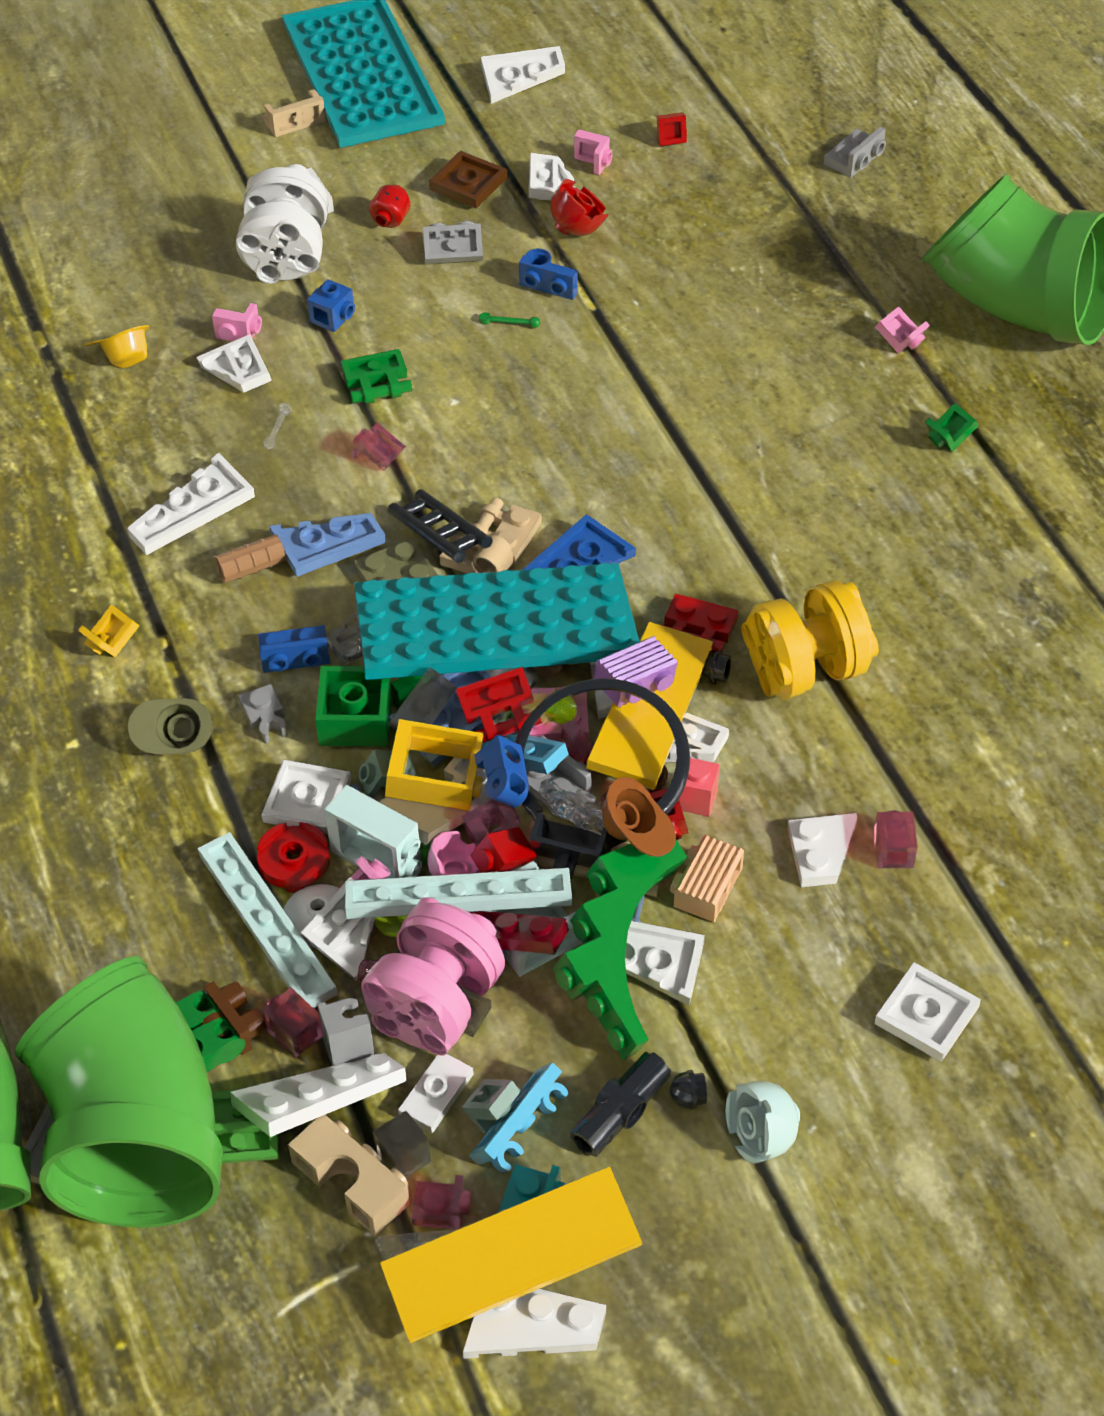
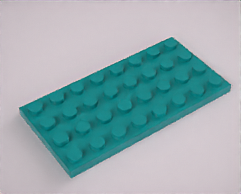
[281,0,445,148]
[354,563,639,680]

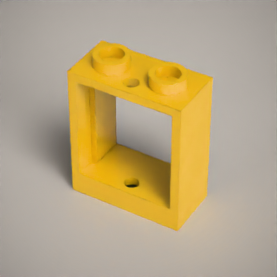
[385,719,485,811]

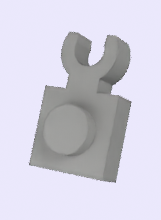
[239,684,287,743]

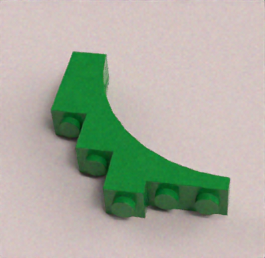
[553,838,688,1060]

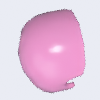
[427,831,480,876]

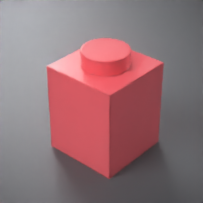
[679,757,720,817]

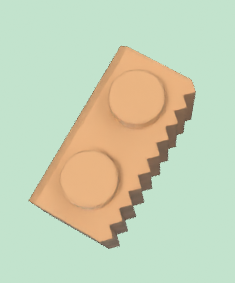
[670,835,744,922]

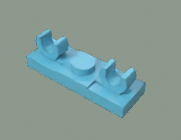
[469,1062,569,1173]

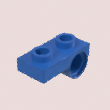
[519,248,578,300]

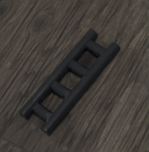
[388,489,493,563]

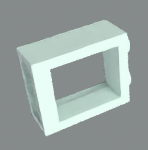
[324,785,422,878]

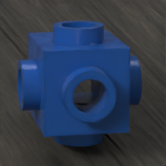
[307,279,355,332]

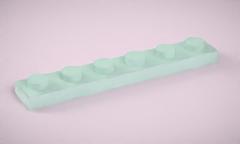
[198,832,338,1012]
[345,868,572,919]

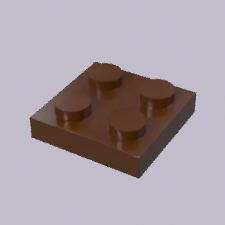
[429,151,507,209]

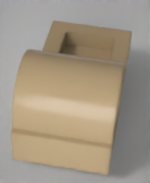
[440,535,513,574]

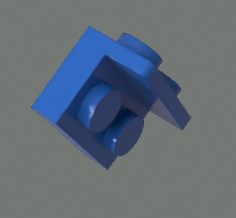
[258,625,330,673]

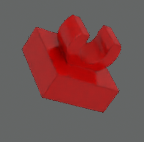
[656,112,687,146]

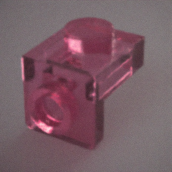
[559,720,595,772]

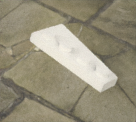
[127,453,255,555]
[230,1053,406,1137]

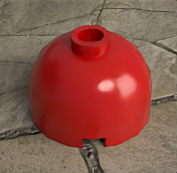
[550,179,608,236]

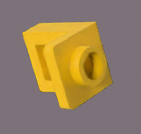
[78,604,140,657]

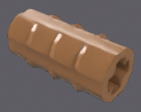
[214,534,286,583]

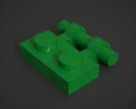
[340,349,413,404]

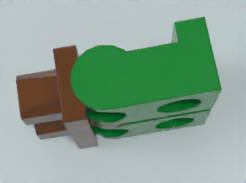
[175,981,266,1072]

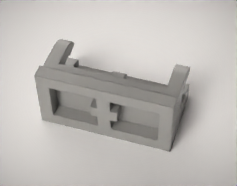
[317,998,374,1066]

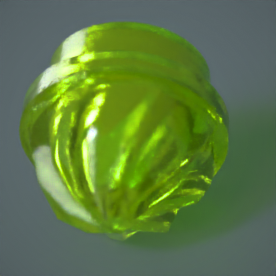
[544,689,577,724]

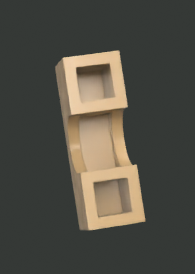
[288,1115,410,1237]

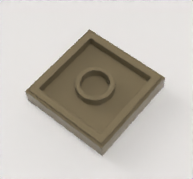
[379,797,469,845]

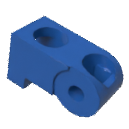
[474,735,529,808]

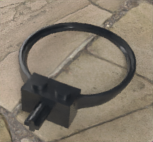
[515,678,690,883]

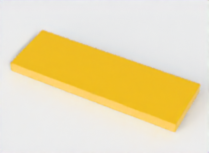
[586,622,713,790]
[380,1166,642,1343]

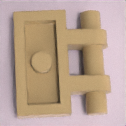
[473,497,542,566]

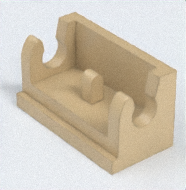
[263,89,326,137]

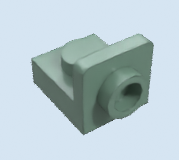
[461,1079,521,1134]

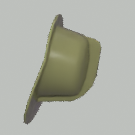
[127,698,213,755]

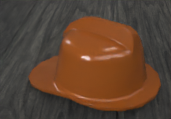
[601,777,676,857]

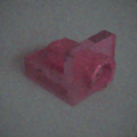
[351,422,406,471]
[411,1175,472,1229]

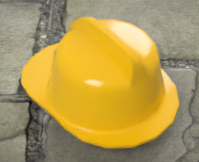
[83,325,150,368]

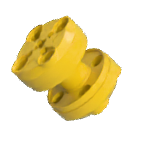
[741,580,879,700]

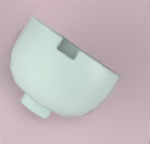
[725,1081,800,1163]

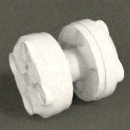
[236,164,329,284]

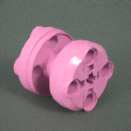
[361,897,505,1056]

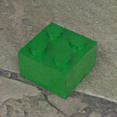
[315,666,392,746]

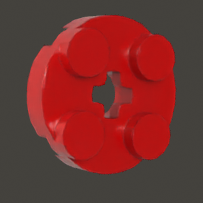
[257,822,330,893]

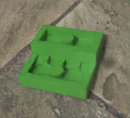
[212,1090,280,1164]

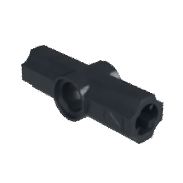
[570,1051,671,1157]

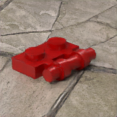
[660,593,738,653]
[456,667,542,743]

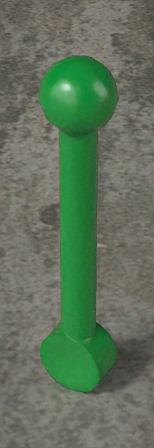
[479,312,540,328]

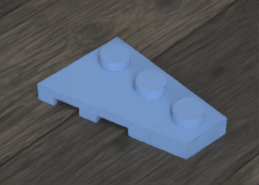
[269,513,386,577]

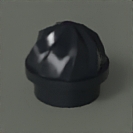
[669,1070,707,1109]

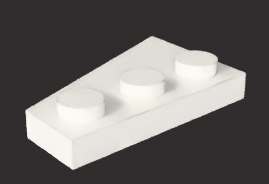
[625,921,705,1006]
[463,1289,606,1359]

